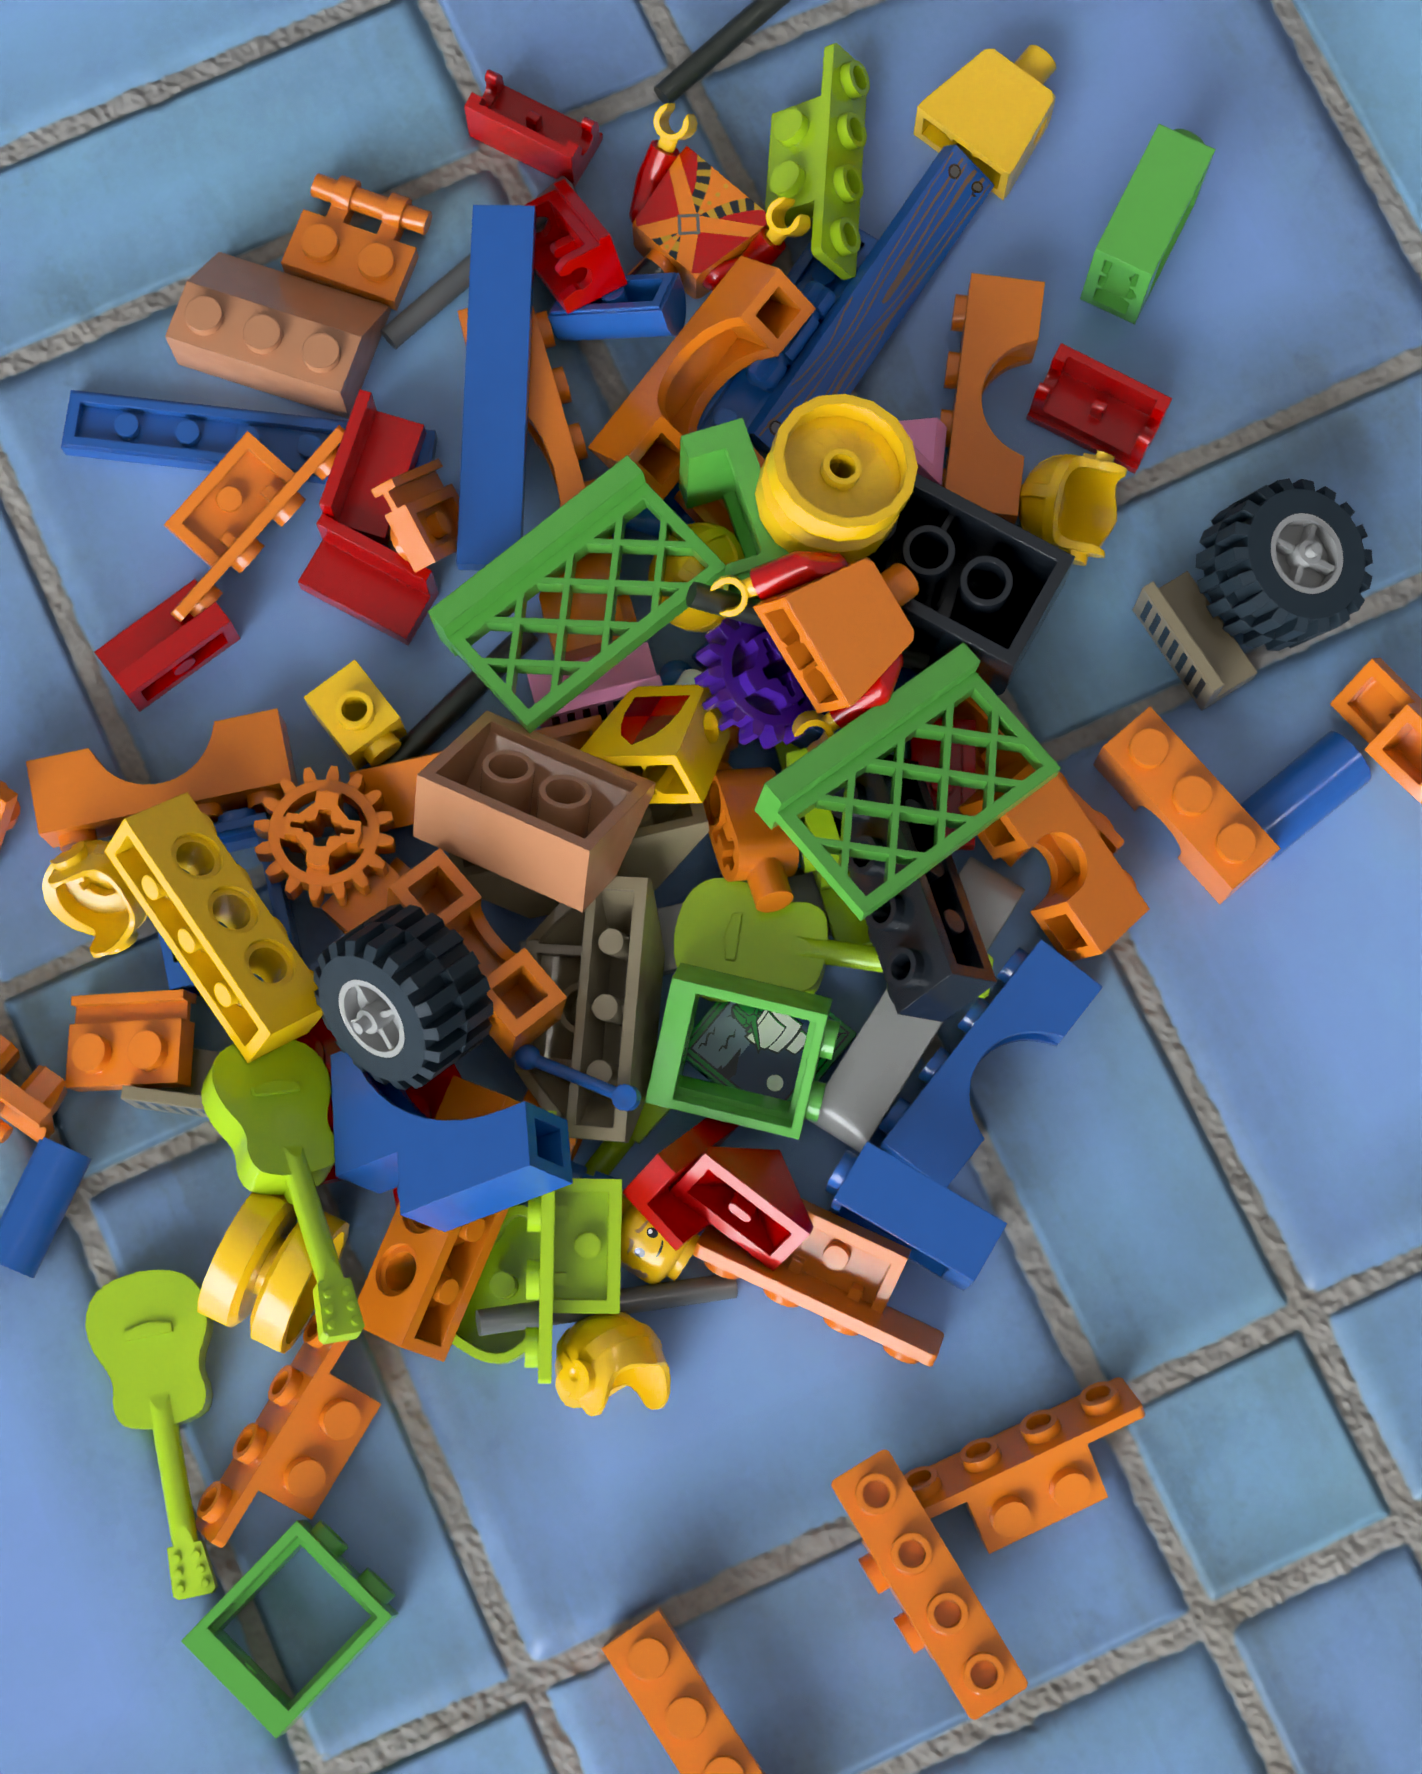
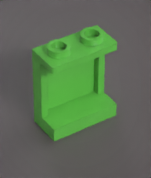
[679,418,789,618]

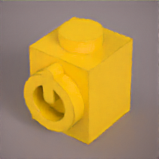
[304,659,407,771]

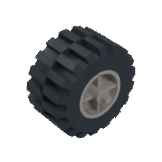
[1196,478,1373,651]
[313,904,493,1090]

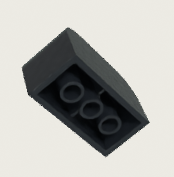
[867,473,1075,696]

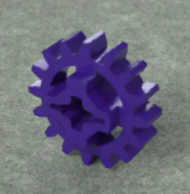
[694,618,816,749]

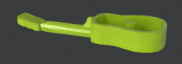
[674,878,994,1002]
[201,1040,365,1344]
[452,1103,671,1365]
[85,1270,218,1600]

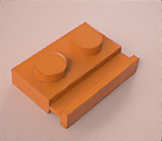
[371,458,459,573]
[65,989,197,1092]

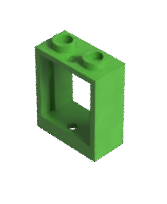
[1080,124,1216,324]
[645,962,841,1140]
[181,1520,399,1738]

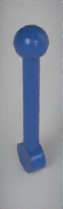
[515,1044,641,1111]

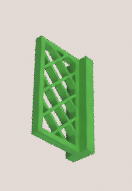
[427,455,726,734]
[755,642,1061,921]

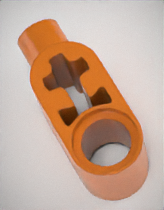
[703,767,799,913]

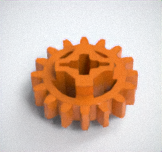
[254,765,396,908]

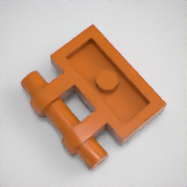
[281,173,432,311]

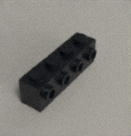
[831,754,997,1022]

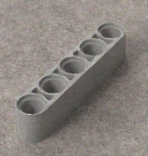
[807,857,1025,1153]

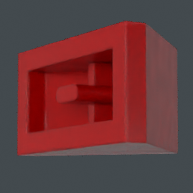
[669,1146,814,1271]

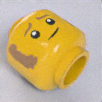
[621,1194,700,1284]

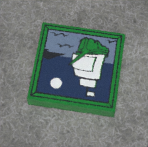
[686,1002,857,1101]

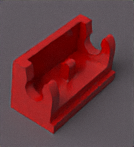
[464,69,603,188]
[524,179,628,314]
[1026,343,1173,474]

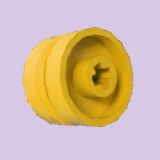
[755,394,918,562]
[197,1192,350,1354]

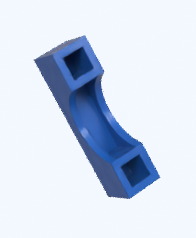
[878,940,1103,1188]

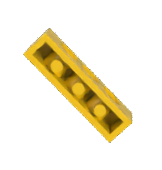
[104,792,323,1063]

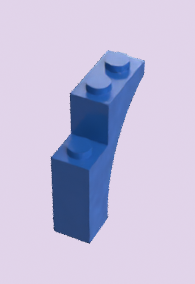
[330,1051,573,1232]

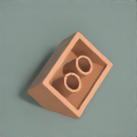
[165,252,391,419]
[413,710,655,912]

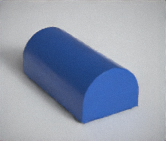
[548,272,686,341]
[1240,731,1371,861]
[0,1137,92,1278]

